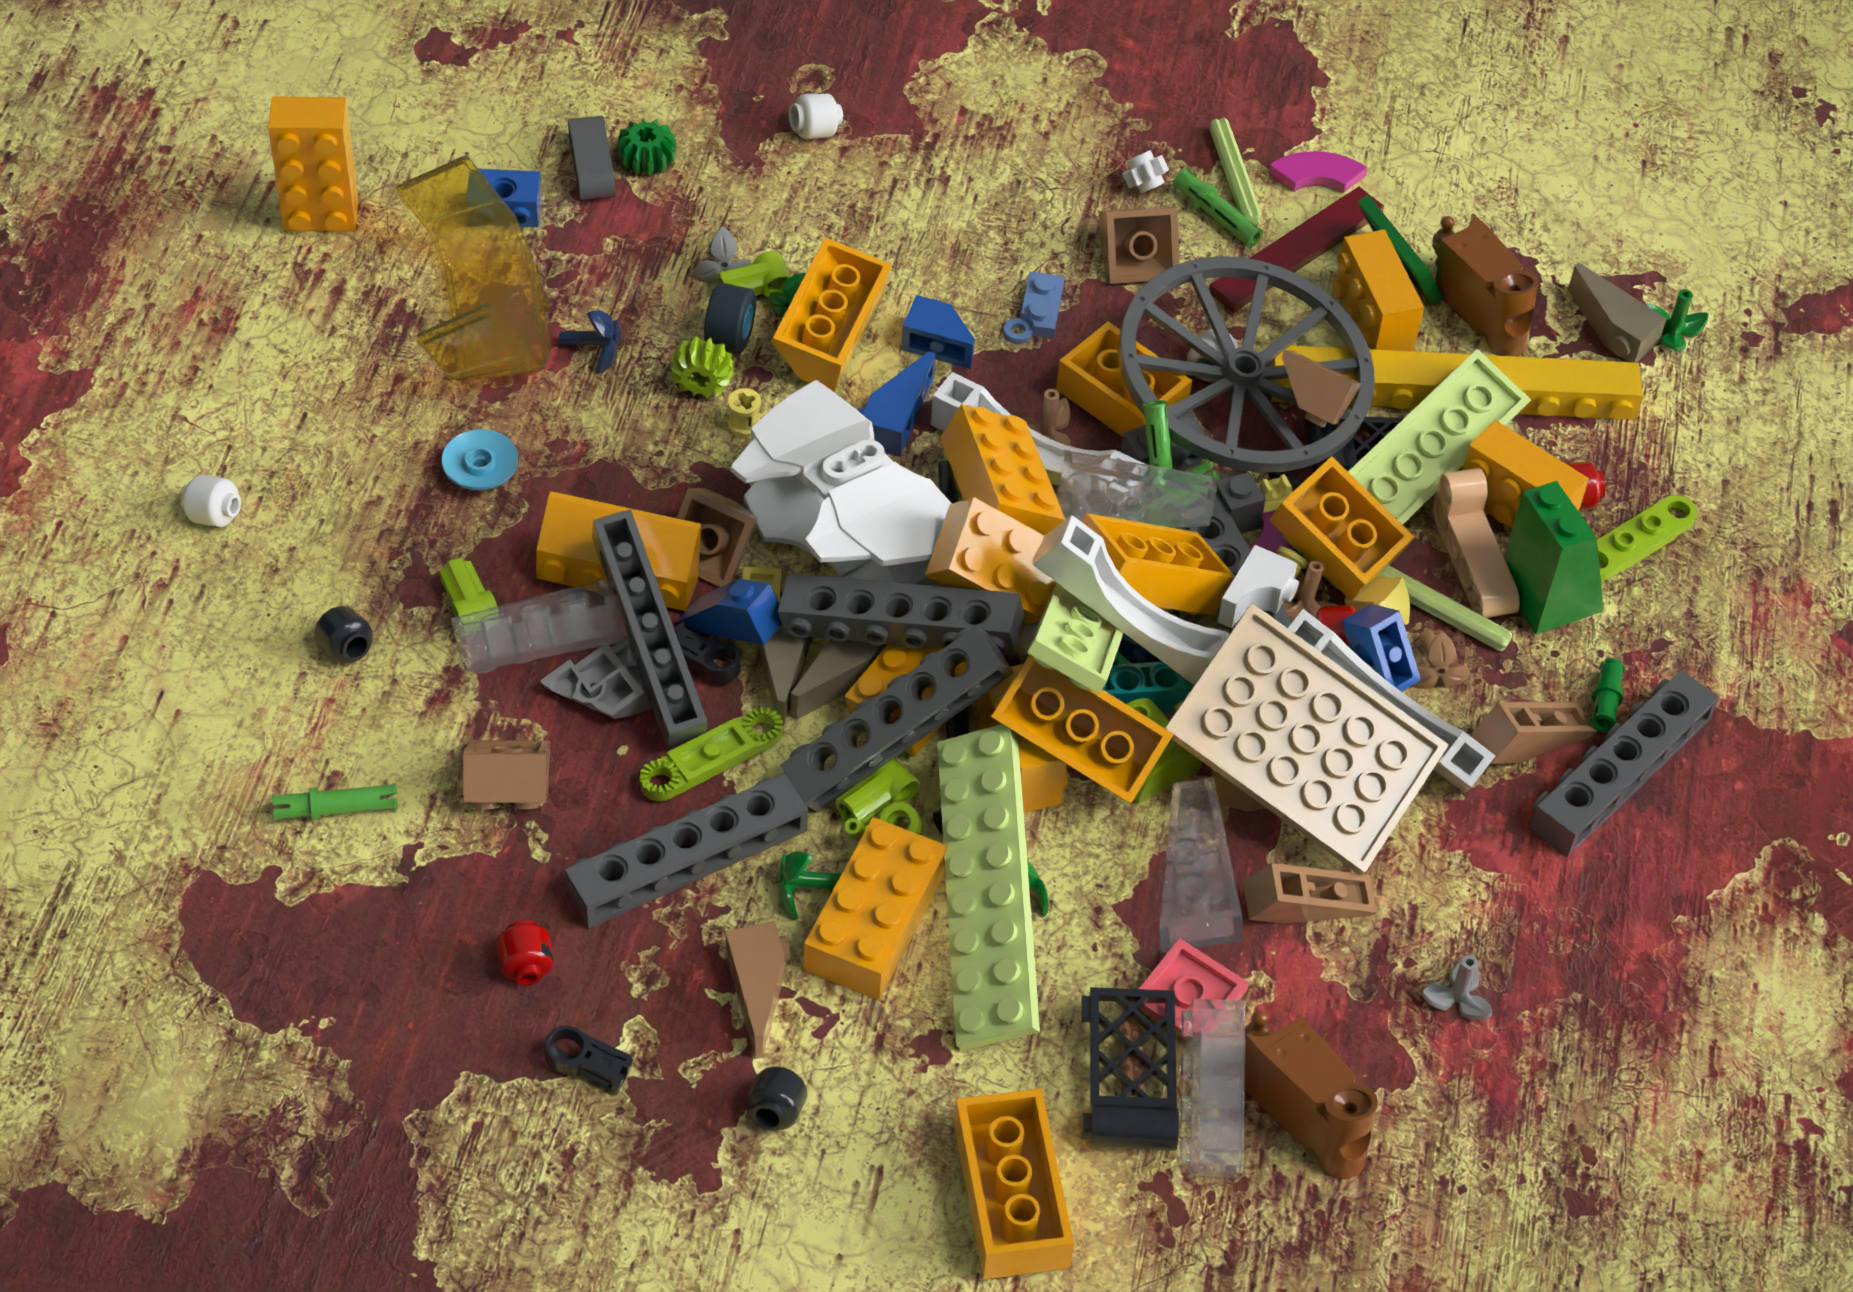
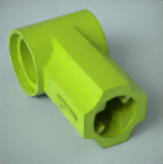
[717,251,791,299]
[439,558,500,635]
[836,758,920,825]

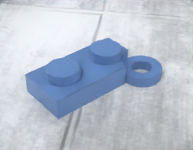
[1004,271,1065,344]

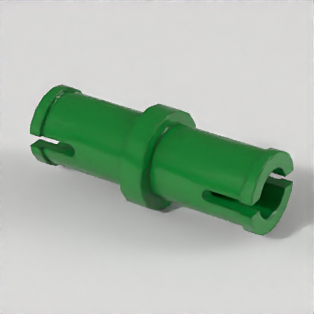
[1590,658,1625,732]

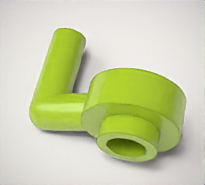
[844,802,922,842]

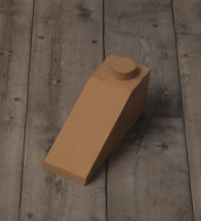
[1471,702,1597,764]
[1243,863,1377,924]
[725,921,790,1059]

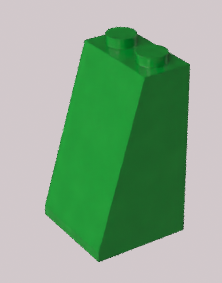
[1504,481,1603,635]

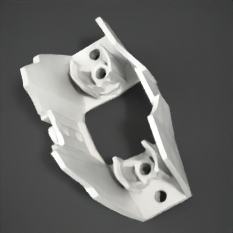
[730,380,952,587]

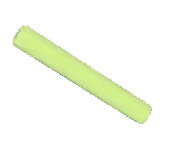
[1210,118,1262,225]
[1377,566,1512,652]

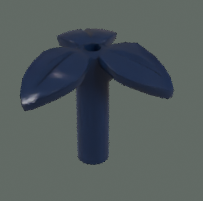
[559,310,621,374]

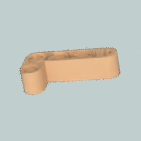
[1433,468,1519,618]

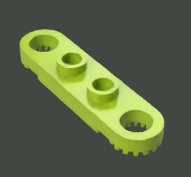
[1597,495,1697,584]
[640,707,783,801]

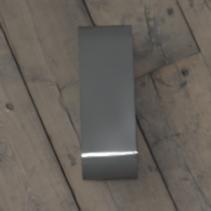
[568,115,616,201]

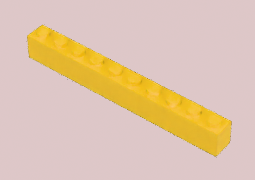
[1270,345,1643,420]

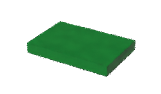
[1358,195,1444,306]

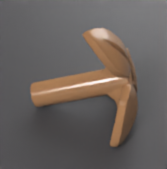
[1020,389,1071,446]
[1282,561,1337,621]
[1412,630,1470,688]

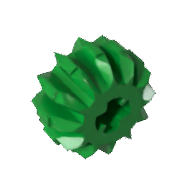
[617,118,677,177]

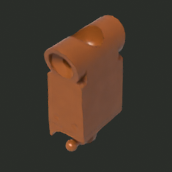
[1432,213,1538,357]
[1238,1010,1378,1179]

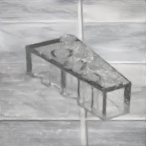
[1056,450,1217,528]
[451,580,628,674]
[1159,777,1242,953]
[1179,999,1245,1180]

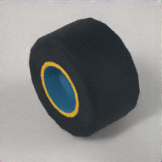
[704,283,756,353]

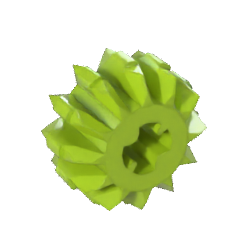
[670,336,734,398]

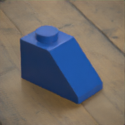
[901,295,975,369]

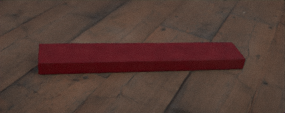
[1209,186,1384,313]

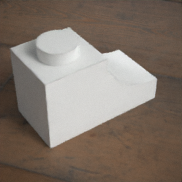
[1218,545,1299,628]

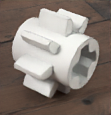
[1122,150,1169,193]

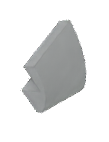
[540,637,652,719]

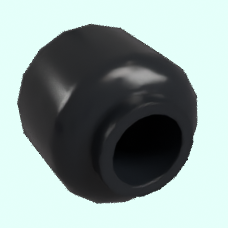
[314,606,373,664]
[745,1066,808,1131]

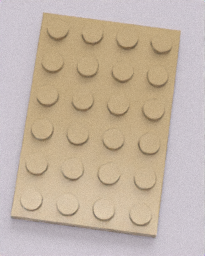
[1165,603,1449,875]

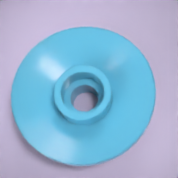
[442,429,518,490]

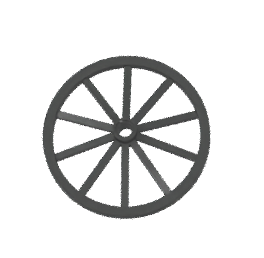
[1118,256,1375,472]

